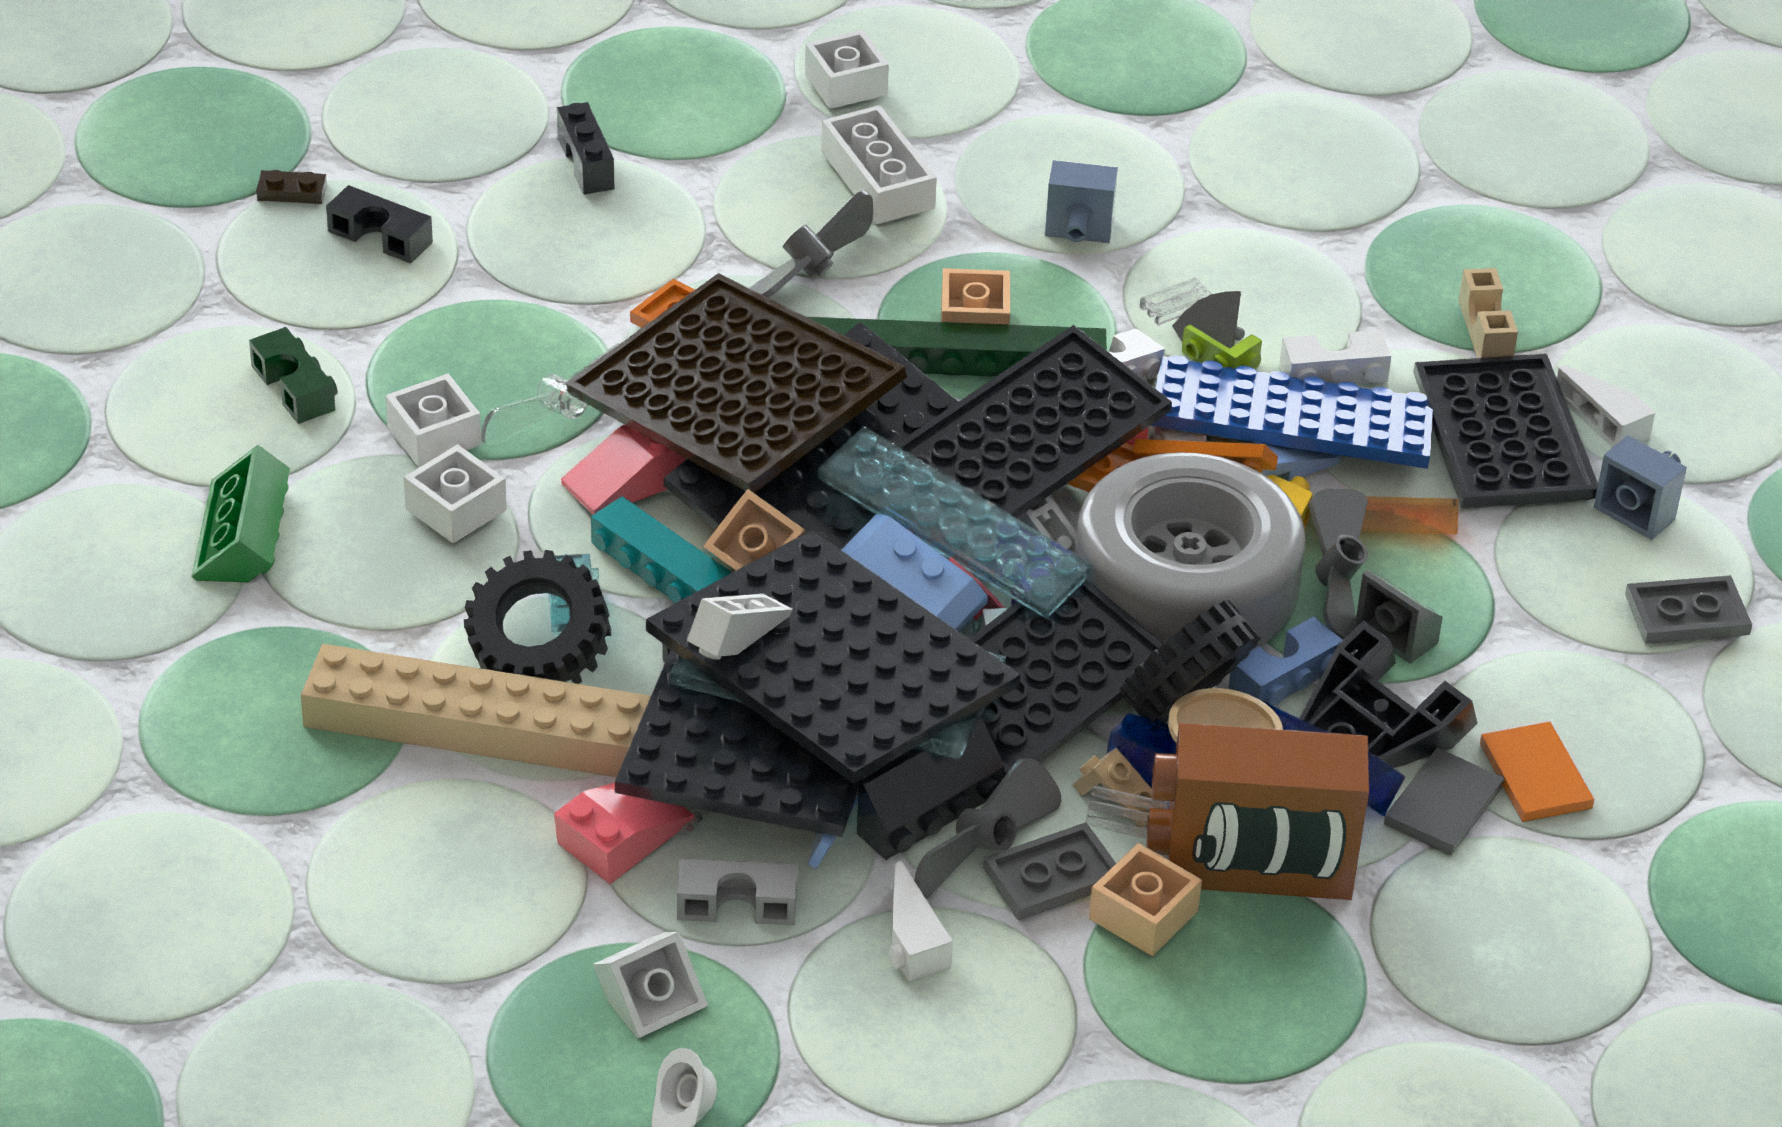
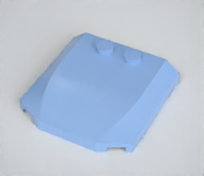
[841,514,988,632]

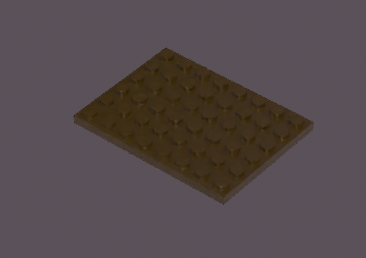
[566,273,907,493]

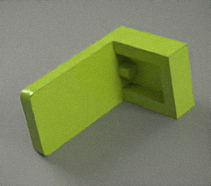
[1182,325,1262,370]

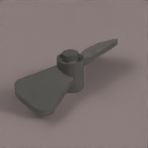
[749,190,873,297]
[1308,489,1368,640]
[914,758,1061,899]

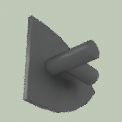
[1172,291,1245,349]

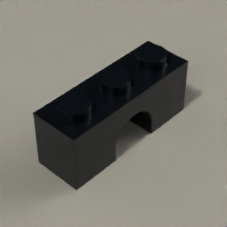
[557,102,615,195]
[326,185,433,264]

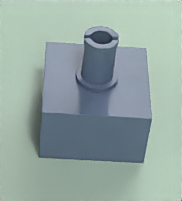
[1045,160,1118,243]
[1593,435,1687,540]

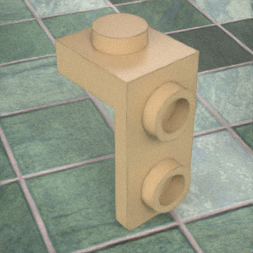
[1072,748,1165,828]

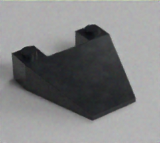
[1293,620,1478,776]

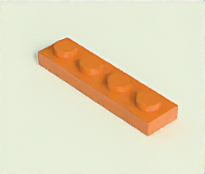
[1133,439,1278,473]

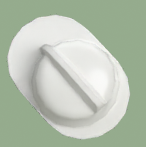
[652,1048,717,1127]

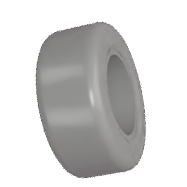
[1074,452,1305,649]

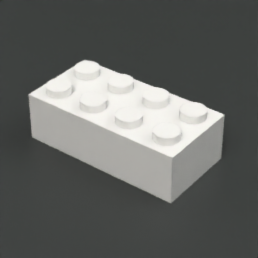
[821,105,937,224]

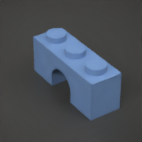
[1228,617,1343,707]

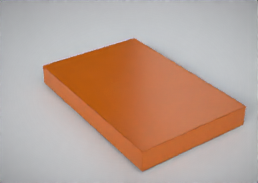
[1480,721,1595,822]

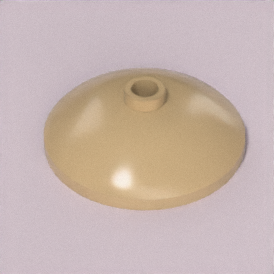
[1168,688,1283,743]

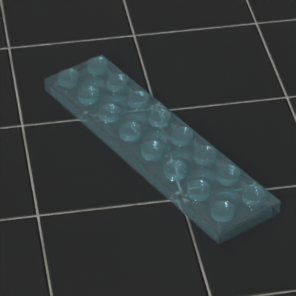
[818,426,1092,619]

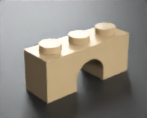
[1458,268,1518,358]

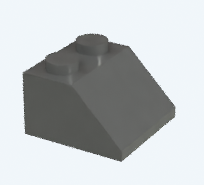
[1356,570,1443,664]

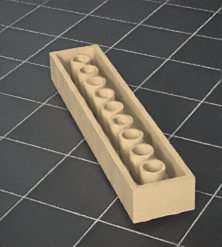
[301,643,651,777]

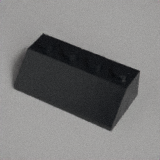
[856,714,1005,860]

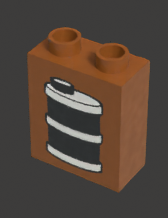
[1146,723,1369,900]

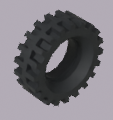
[463,550,612,684]
[1119,600,1261,730]

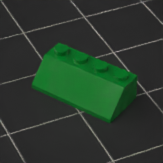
[191,445,290,583]

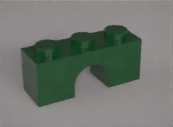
[249,327,338,424]

